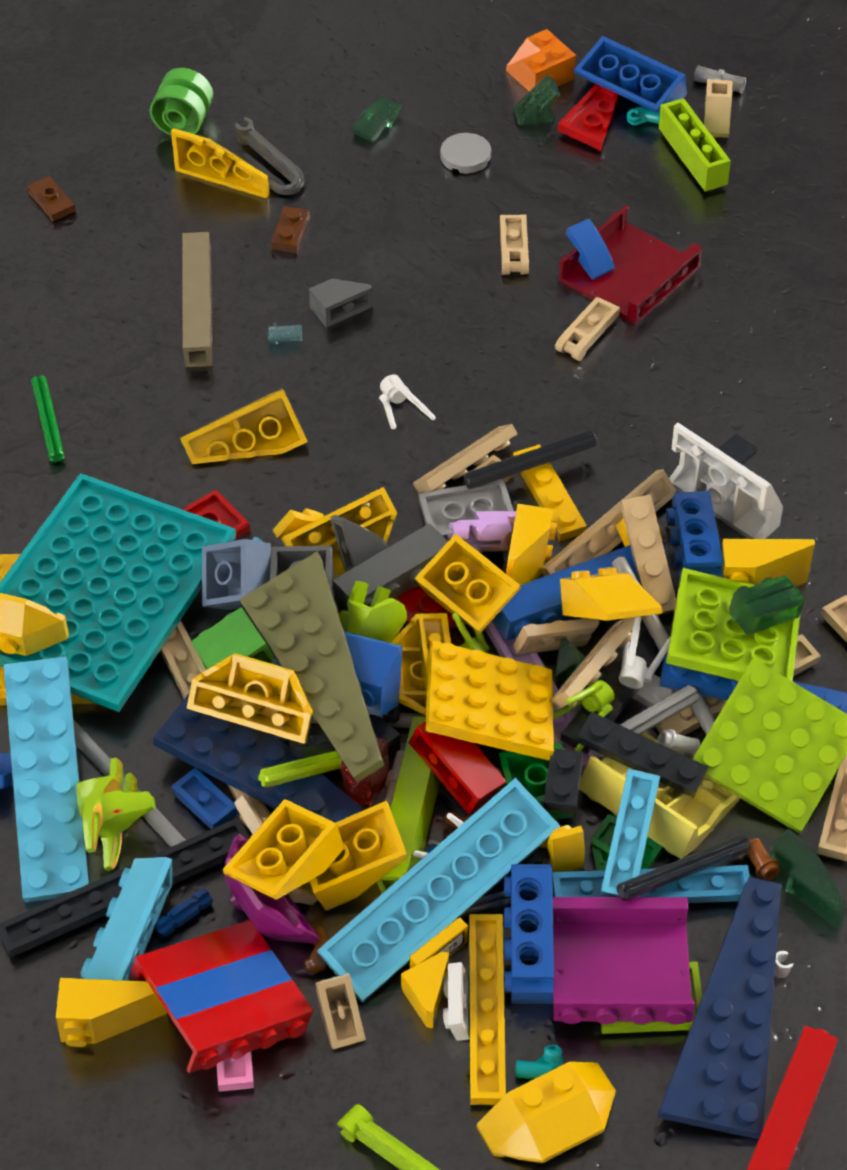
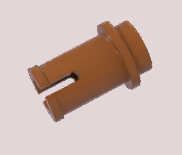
[745,838,780,881]

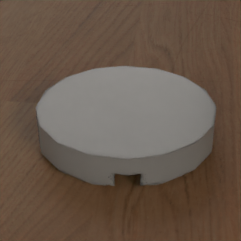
[440,133,491,174]

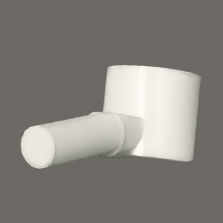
[774,951,793,978]

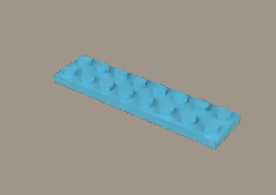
[4,656,89,903]
[317,778,560,1003]

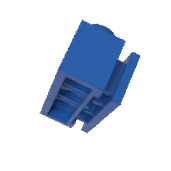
[666,491,723,586]
[504,864,554,1004]

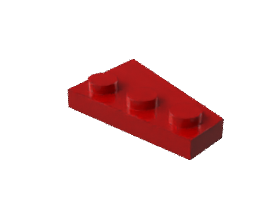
[558,84,619,151]

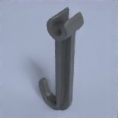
[235,117,305,195]

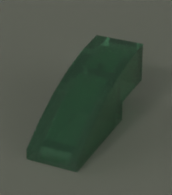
[770,828,846,930]

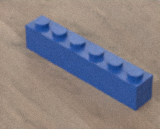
[492,545,639,641]

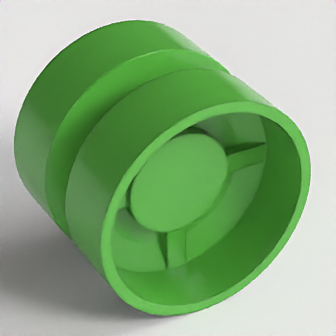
[150,68,213,135]

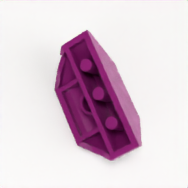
[225,834,320,944]

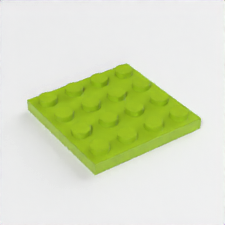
[666,568,802,682]
[692,658,847,834]

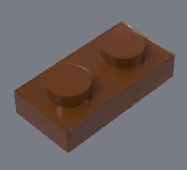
[271,206,310,253]

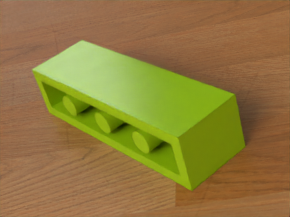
[659,98,731,191]

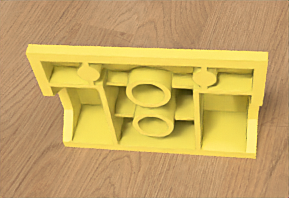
[579,732,740,859]

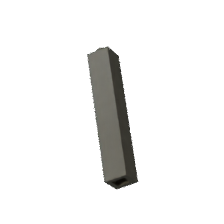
[182,232,213,367]

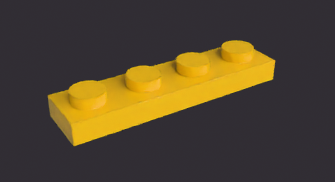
[513,445,587,542]

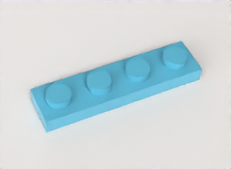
[600,769,660,897]

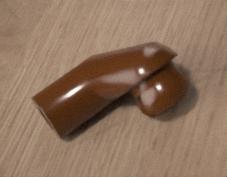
[304,927,330,974]

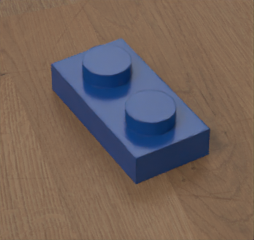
[171,767,238,829]

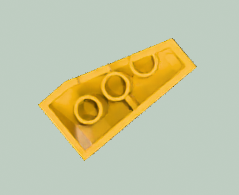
[171,128,269,198]
[180,388,308,464]

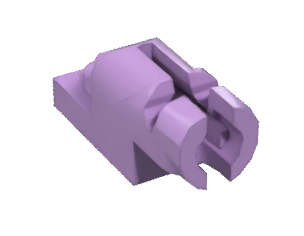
[447,511,516,553]

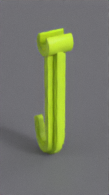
[337,1104,440,1170]

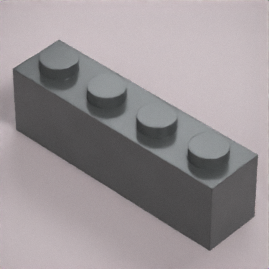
[333,523,448,610]

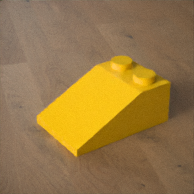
[506,504,557,585]
[415,533,522,633]
[721,539,815,592]
[560,567,662,621]
[223,799,344,900]
[310,801,408,911]
[56,978,167,1047]

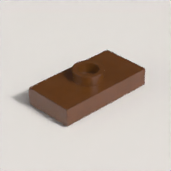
[27,176,76,222]

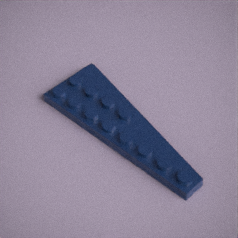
[153,692,365,823]
[657,877,781,1139]

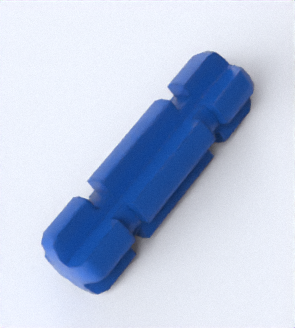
[154,888,213,938]

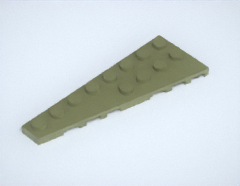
[239,552,385,783]

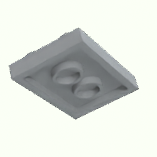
[418,479,514,541]

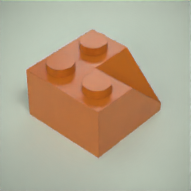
[506,29,576,97]

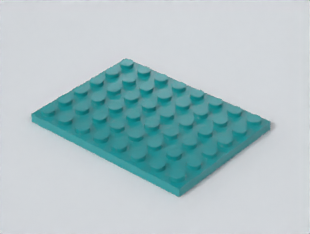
[0,473,236,712]

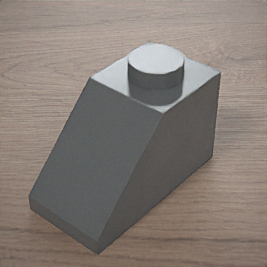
[309,278,373,328]
[330,515,388,572]

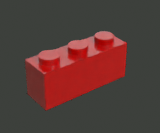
[408,721,507,815]

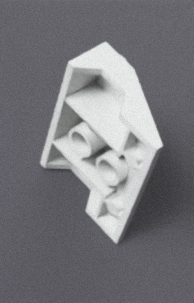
[669,423,783,539]

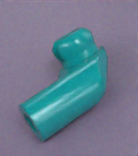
[627,106,660,126]
[515,1044,564,1079]

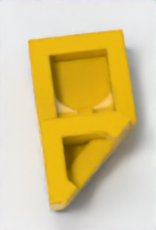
[273,508,324,539]

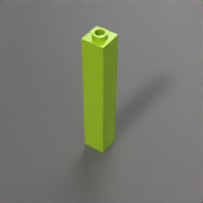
[377,716,440,894]

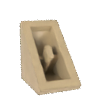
[316,973,366,1049]

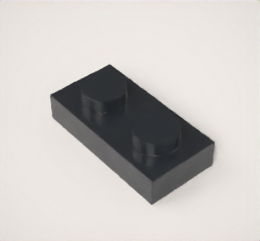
[543,749,584,813]

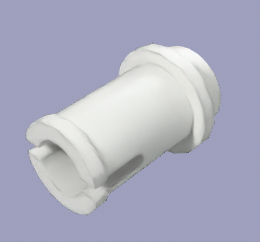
[657,729,700,758]

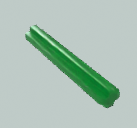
[31,375,65,463]

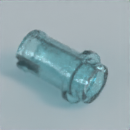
[268,323,302,345]

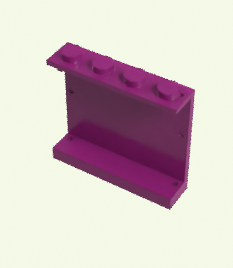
[553,897,695,1025]

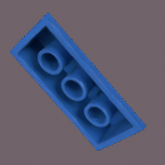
[574,36,687,113]
[273,632,403,717]

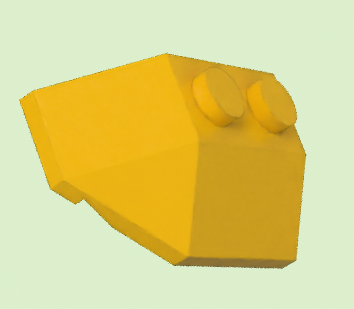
[281,487,397,578]
[0,593,69,656]
[391,613,451,715]
[186,653,313,744]
[476,1062,616,1163]

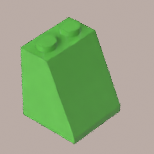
[191,607,274,669]

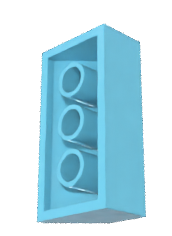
[81,857,173,981]

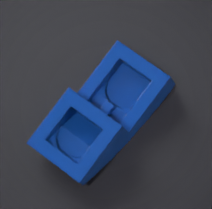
[565,218,615,280]

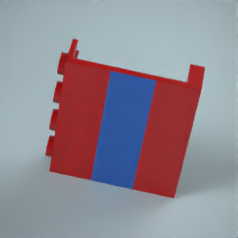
[128,920,314,1073]

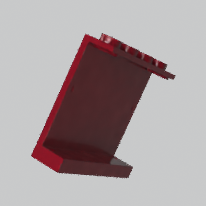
[559,205,703,325]

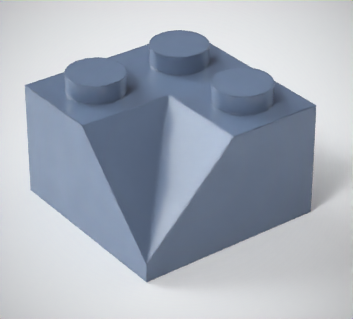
[202,539,271,610]

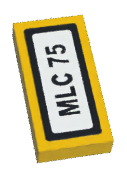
[409,918,468,968]

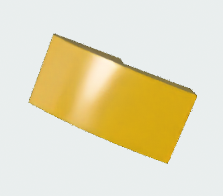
[547,825,585,872]

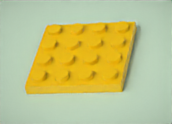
[425,640,554,761]

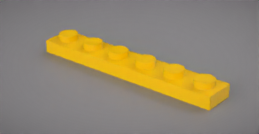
[469,914,506,1105]

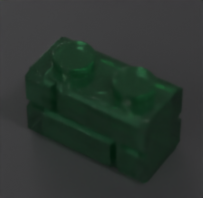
[728,575,805,635]

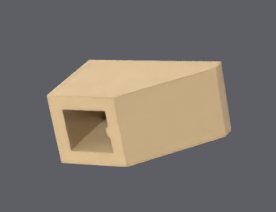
[704,79,733,138]

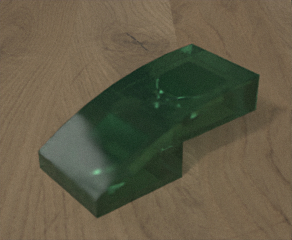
[351,96,403,143]

